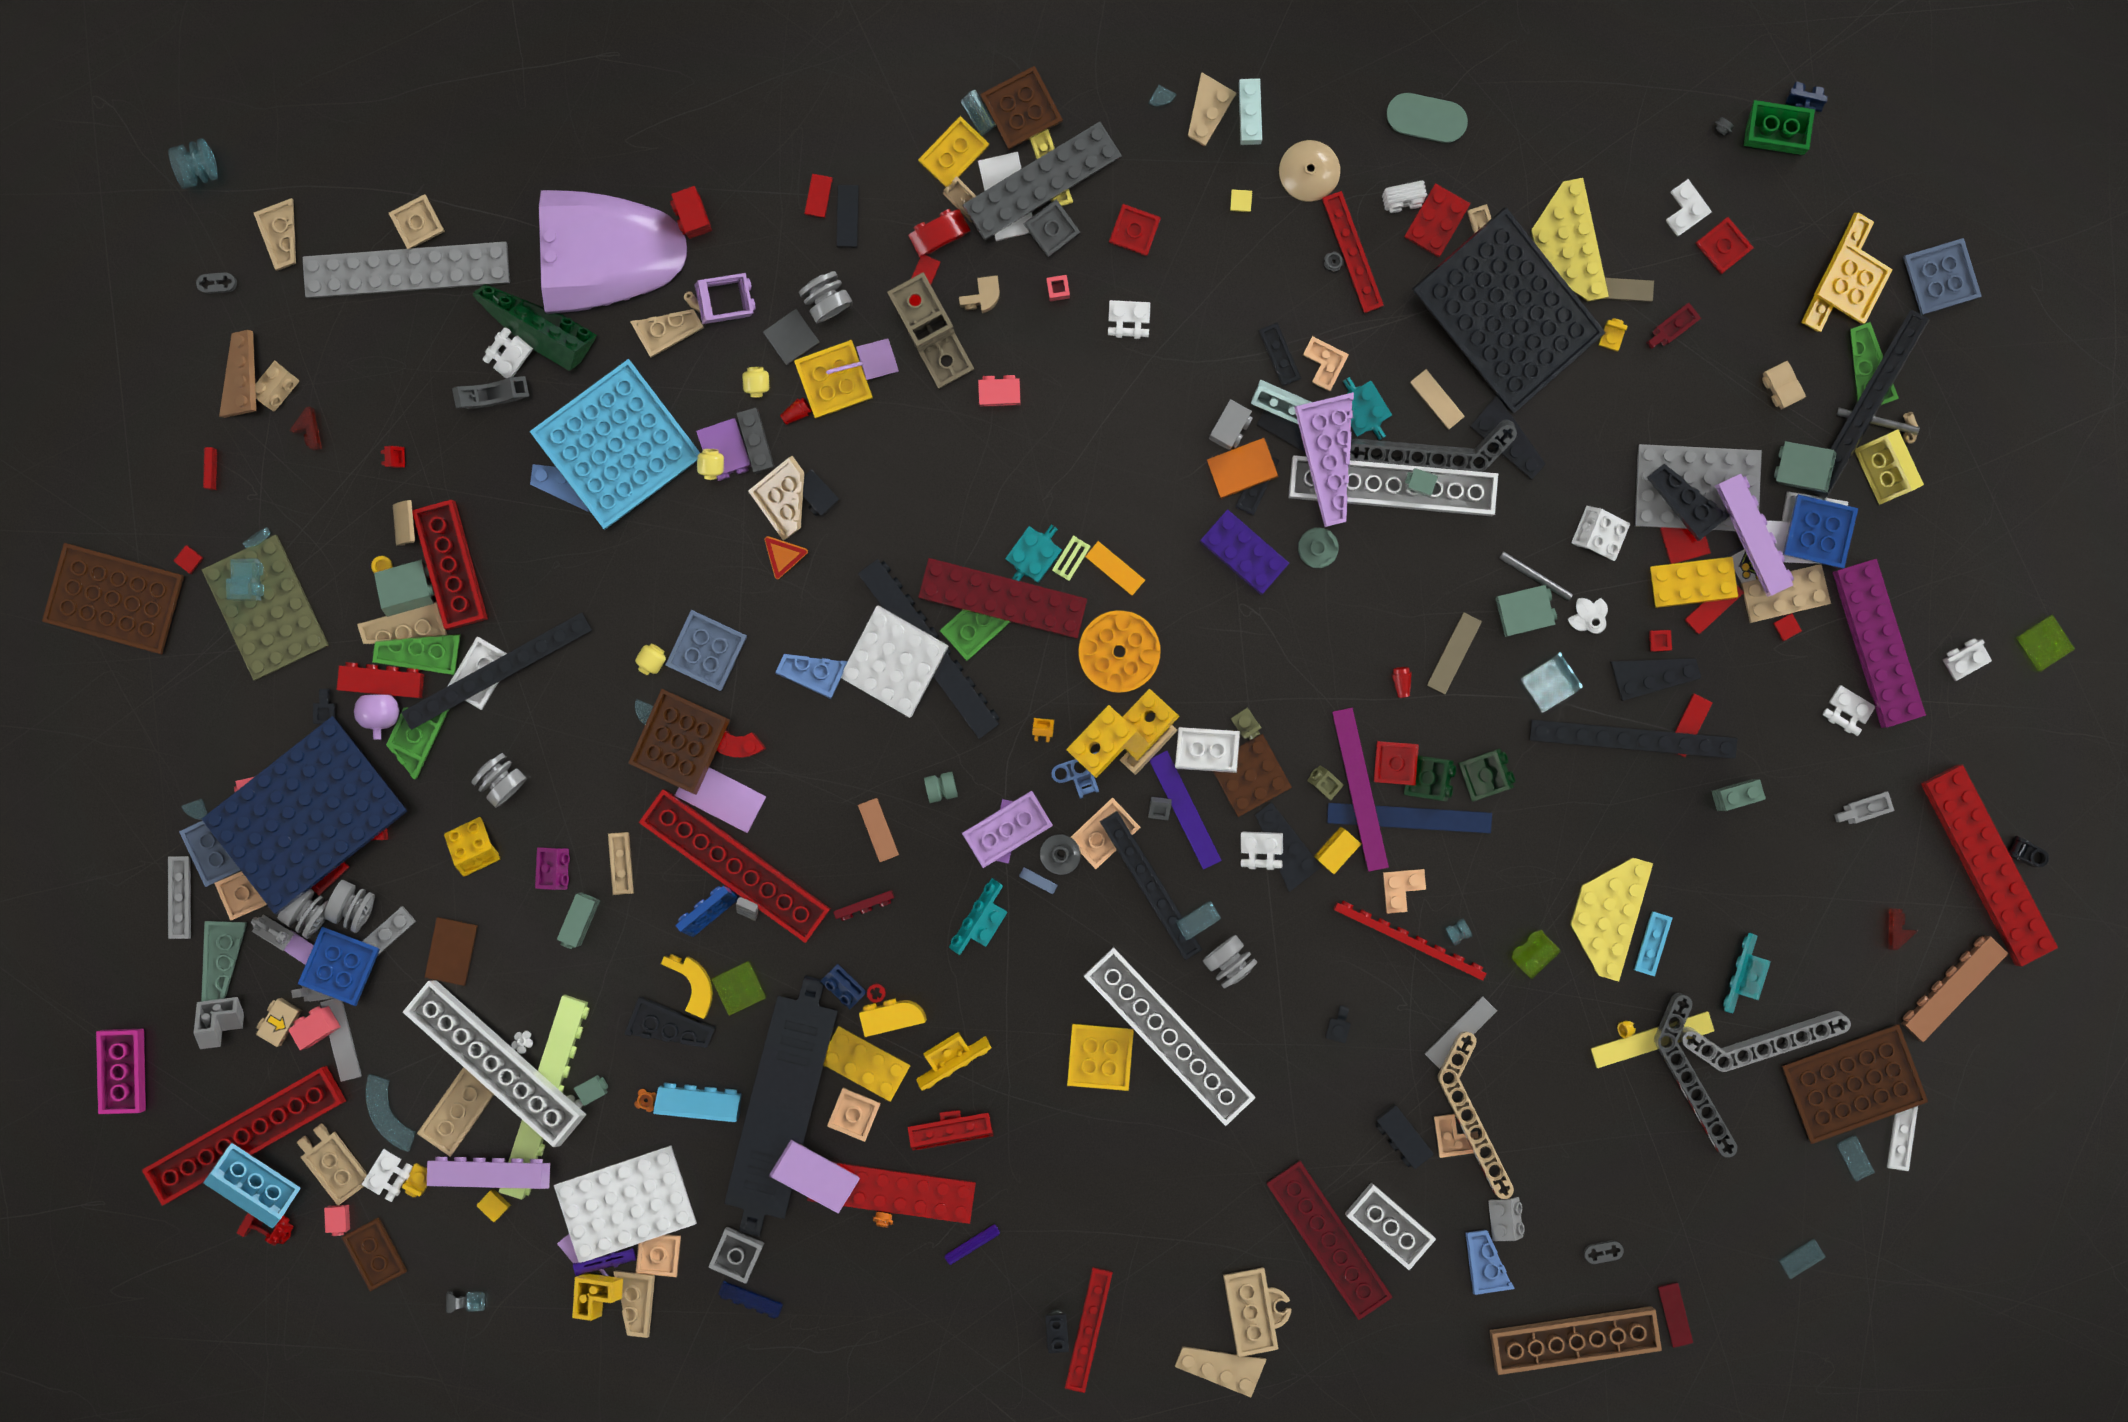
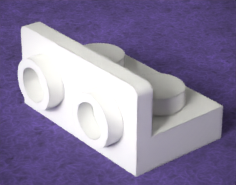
[1943,638,1992,681]

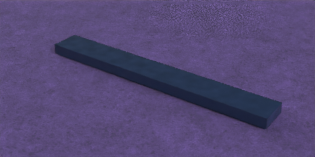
[1327,803,1492,833]

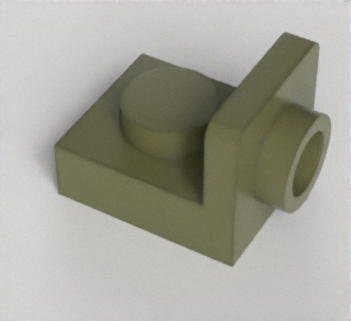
[1231,707,1262,740]
[1307,765,1344,800]

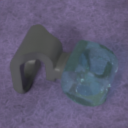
[446,1291,485,1313]

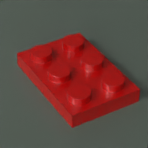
[1404,183,1470,257]

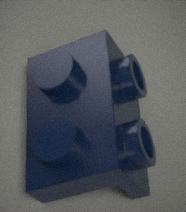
[821,964,867,1009]

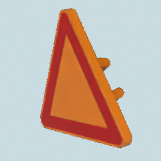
[764,536,808,579]

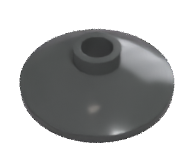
[1040,834,1081,875]

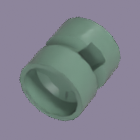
[924,772,958,803]

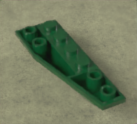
[473,284,597,371]

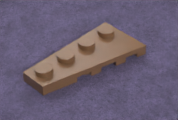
[219,330,256,418]

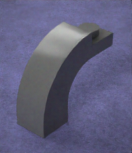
[452,377,529,409]

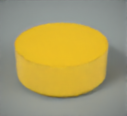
[371,556,393,573]

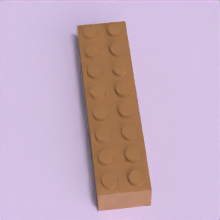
[1489,1306,1662,1375]

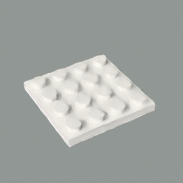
[841,606,949,718]

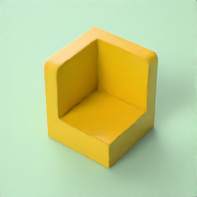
[477,1189,511,1222]

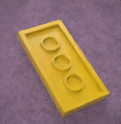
[1650,557,1738,608]
[824,1026,910,1102]

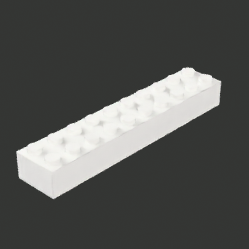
[1289,456,1498,516]
[1084,947,1255,1126]
[403,980,587,1147]

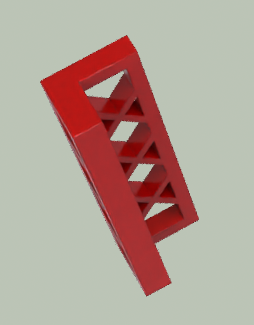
[908,1113,993,1151]

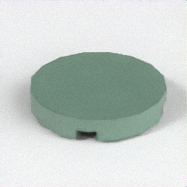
[1298,527,1339,568]

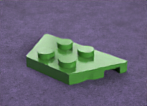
[386,708,449,779]

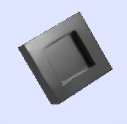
[1148,797,1172,820]

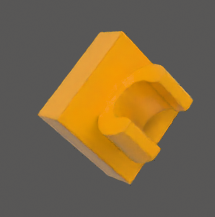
[1032,718,1054,742]

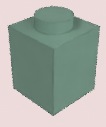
[1404,468,1438,497]
[574,1075,608,1106]

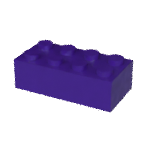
[1200,509,1289,595]

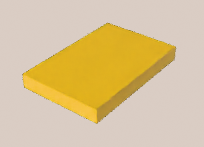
[918,116,990,187]

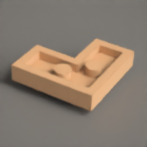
[1303,336,1349,392]
[1383,869,1426,913]
[1433,1114,1481,1158]

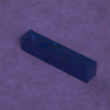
[718,1281,783,1319]

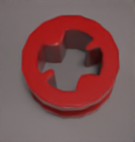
[867,984,886,1003]

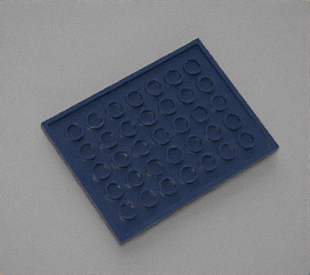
[202,716,408,915]

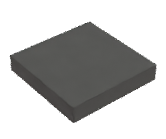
[1024,199,1080,257]
[763,309,820,366]

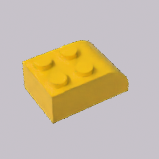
[859,998,927,1037]

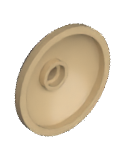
[1279,140,1340,202]

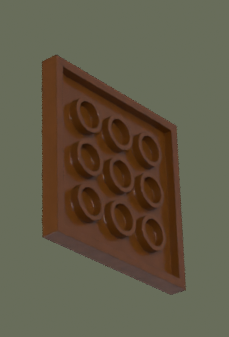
[628,689,730,795]

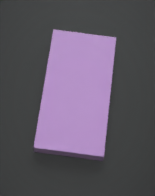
[675,767,766,833]
[962,791,1053,868]
[770,1140,860,1214]

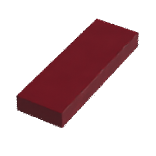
[1657,1282,1693,1348]

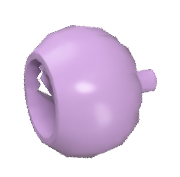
[354,695,400,740]

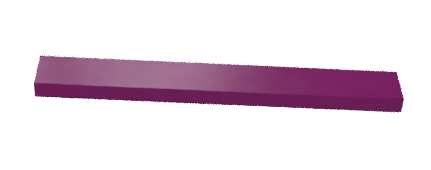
[1332,708,1389,872]

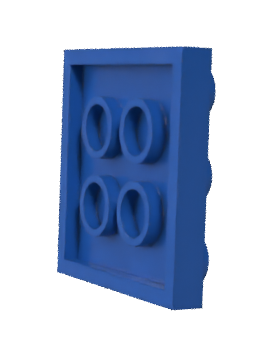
[1783,494,1858,569]
[675,886,740,937]
[298,927,380,1006]

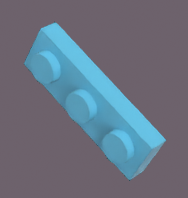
[1634,911,1672,976]

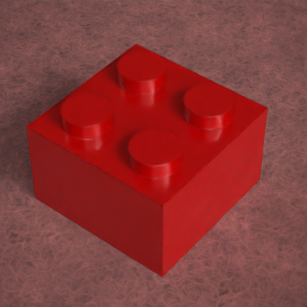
[670,186,712,239]

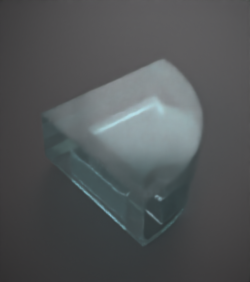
[1149,85,1177,106]
[243,527,271,548]
[635,699,654,725]
[182,799,207,820]

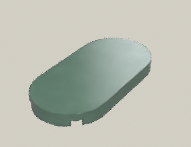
[1386,93,1468,143]

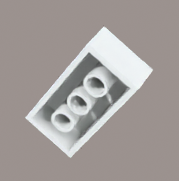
[1345,1182,1436,1270]

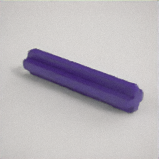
[945,1225,1000,1265]

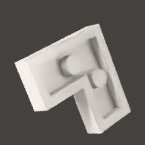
[1666,179,1712,237]

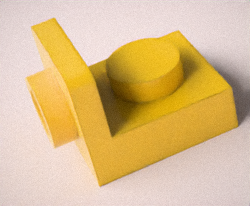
[1598,318,1628,352]
[401,1163,427,1197]

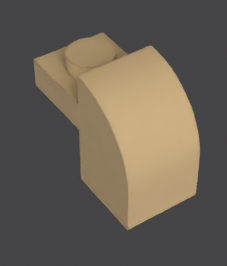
[959,275,1000,313]

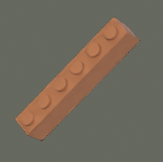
[1901,935,2008,1042]

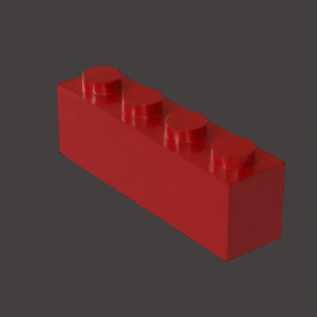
[337,662,424,698]

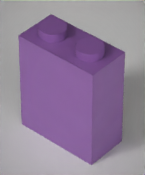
[696,418,751,481]

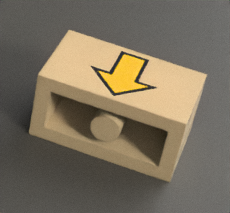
[256,998,302,1047]

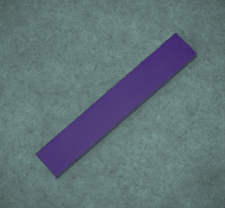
[1150,751,1222,870]

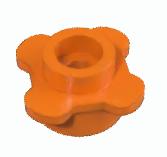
[634,1089,657,1112]
[873,1212,893,1228]

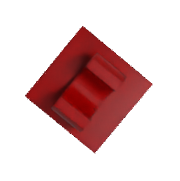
[381,446,405,468]

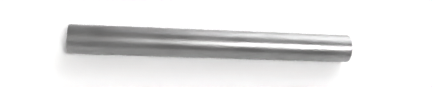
[1837,408,1920,435]
[1499,552,1573,601]

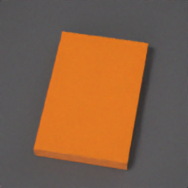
[1207,438,1279,498]

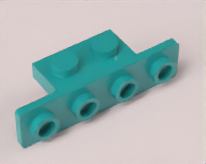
[949,878,1007,955]
[1724,933,1771,1014]

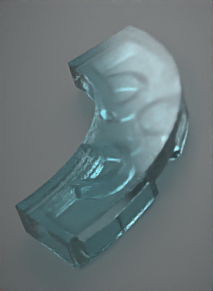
[366,1074,416,1152]

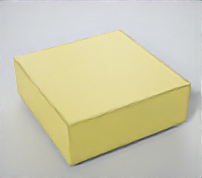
[1230,190,1252,212]

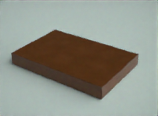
[424,917,478,986]
[341,1217,407,1291]

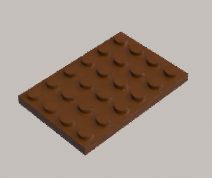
[42,543,184,654]
[1782,1024,1928,1144]

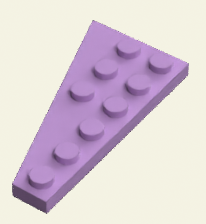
[1294,392,1354,527]

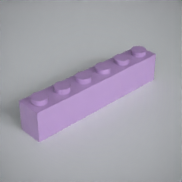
[1715,474,1794,597]
[427,1157,550,1189]

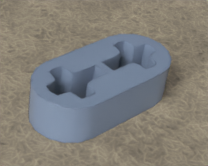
[1019,867,1058,894]

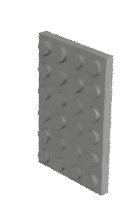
[1635,444,1762,531]

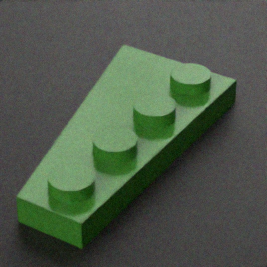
[1850,322,1899,405]

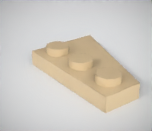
[613,1271,655,1338]

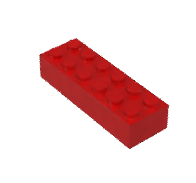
[412,500,488,630]

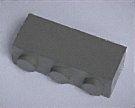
[737,408,775,474]

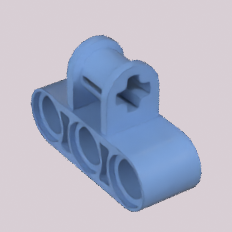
[1052,752,1099,798]

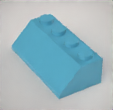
[653,1083,742,1122]
[203,1143,300,1229]

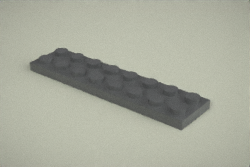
[963,121,1122,240]

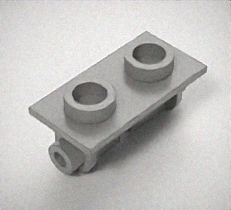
[251,914,295,951]

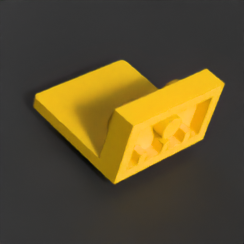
[444,817,501,877]

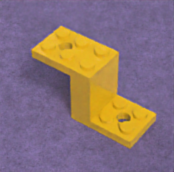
[1066,688,1180,778]

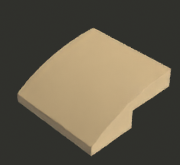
[393,500,415,546]

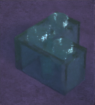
[226,559,264,602]

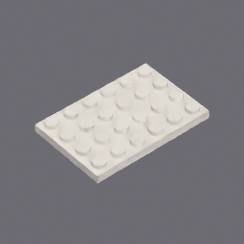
[554,1146,697,1263]

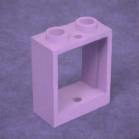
[694,273,755,324]

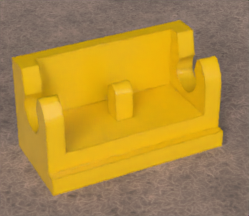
[1314,826,1361,874]

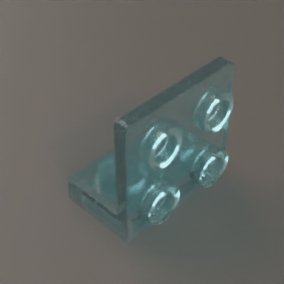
[1521,653,1583,712]

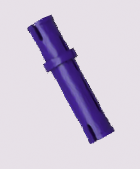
[573,1248,636,1276]

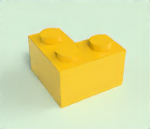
[572,1273,623,1321]

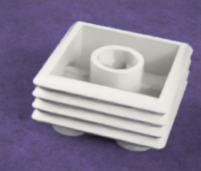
[1382,180,1427,213]

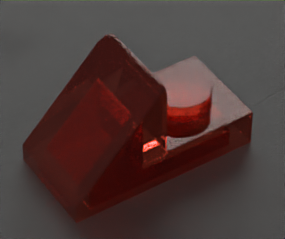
[290,407,322,450]
[1888,908,1918,950]

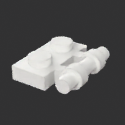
[1108,300,1150,339]
[483,327,533,378]
[1822,685,1876,736]
[1241,832,1283,870]
[361,1149,413,1202]

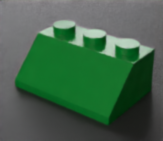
[1744,100,1815,155]

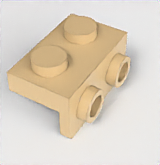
[255,360,299,412]

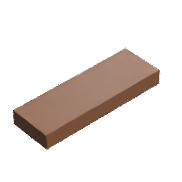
[858,798,899,862]

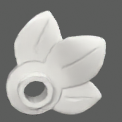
[1568,598,1608,634]

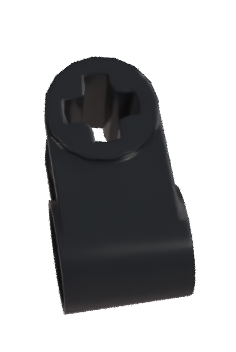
[2008,836,2049,867]

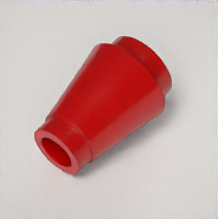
[780,398,812,425]
[1391,667,1412,698]

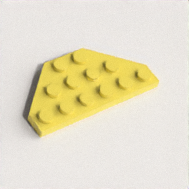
[1531,178,1609,302]
[1570,858,1653,982]

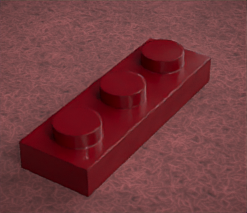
[833,890,895,921]

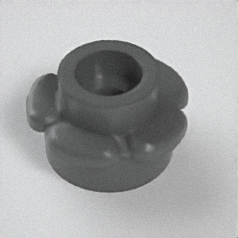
[1715,117,1734,135]
[1324,251,1344,272]

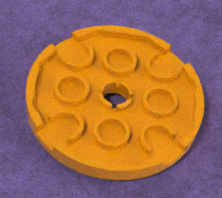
[1079,611,1160,692]

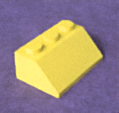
[1855,429,1924,505]

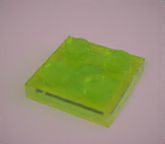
[2016,615,2075,672]
[712,961,766,1016]

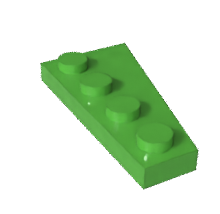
[372,634,461,675]

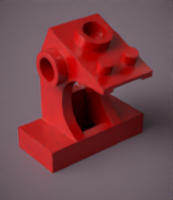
[237,1213,294,1245]

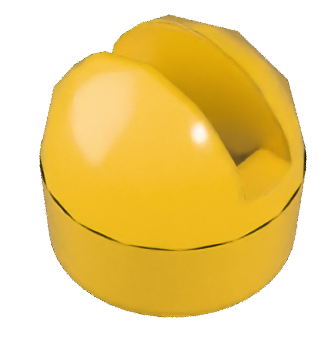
[1618,1021,1636,1038]

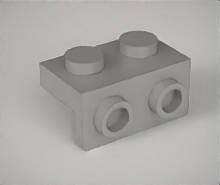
[1488,1197,1525,1241]

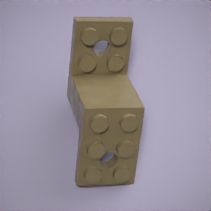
[887,272,974,389]

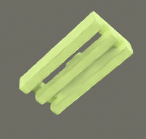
[1052,535,1091,581]

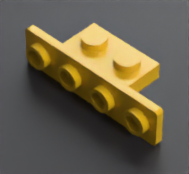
[916,1032,992,1091]

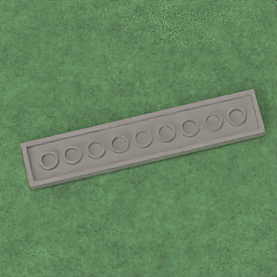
[303,242,510,298]

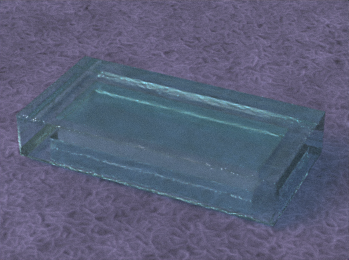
[961,90,996,136]
[1176,901,1221,940]
[1836,1135,1875,1182]
[1779,1239,1825,1279]

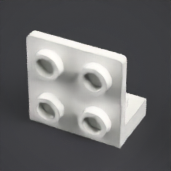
[1571,506,1630,561]

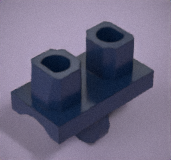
[1786,82,1828,113]

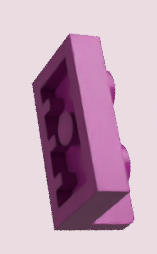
[535,848,570,890]

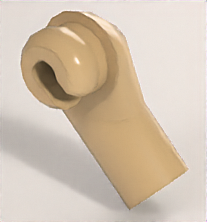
[684,292,712,313]
[1903,412,1918,444]

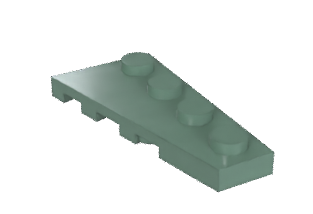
[201,921,247,1002]

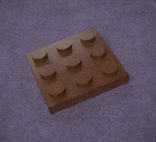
[980,66,1063,149]
[1213,734,1292,817]

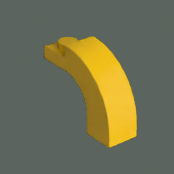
[661,954,713,1019]

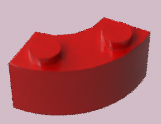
[908,209,971,257]
[717,730,766,758]

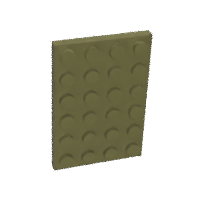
[202,535,329,681]

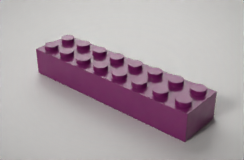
[1832,559,1926,728]

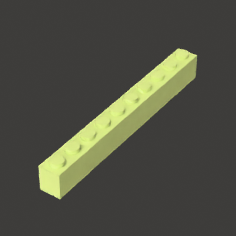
[499,995,590,1200]

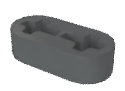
[196,273,237,294]
[1584,1241,1624,1264]

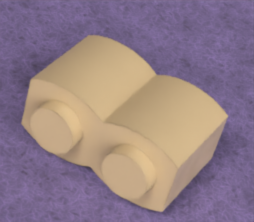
[1762,361,1806,410]

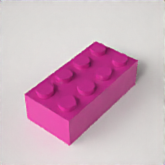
[96,1029,146,1114]

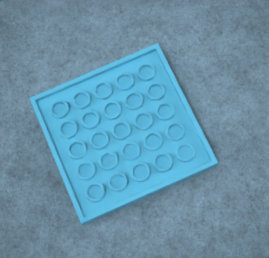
[530,359,700,530]

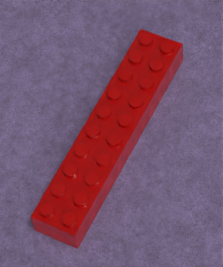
[1921,765,2058,967]
[639,789,831,943]
[142,1066,346,1206]

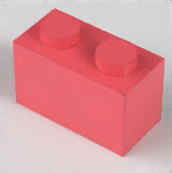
[978,375,1020,407]
[288,1006,341,1050]

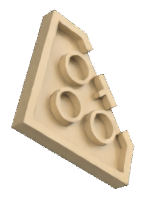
[748,456,804,541]

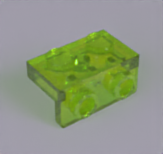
[1511,930,1561,979]

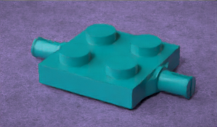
[1342,377,1392,440]
[1005,524,1063,583]

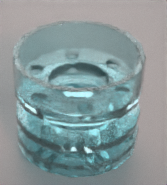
[168,138,218,190]

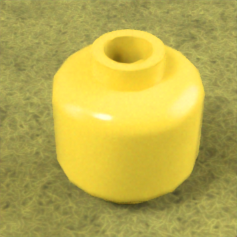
[742,367,770,397]
[697,449,724,480]
[635,644,666,675]

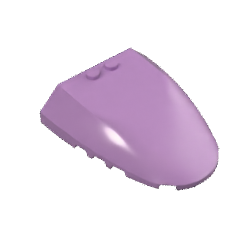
[539,190,687,314]

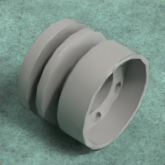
[798,271,853,324]
[471,753,527,808]
[324,880,375,933]
[277,889,328,939]
[1202,935,1257,988]

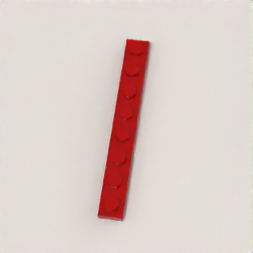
[1333,900,1487,980]

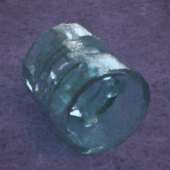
[1445,918,1473,946]

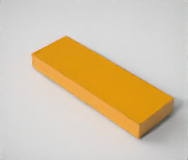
[1085,541,1145,596]

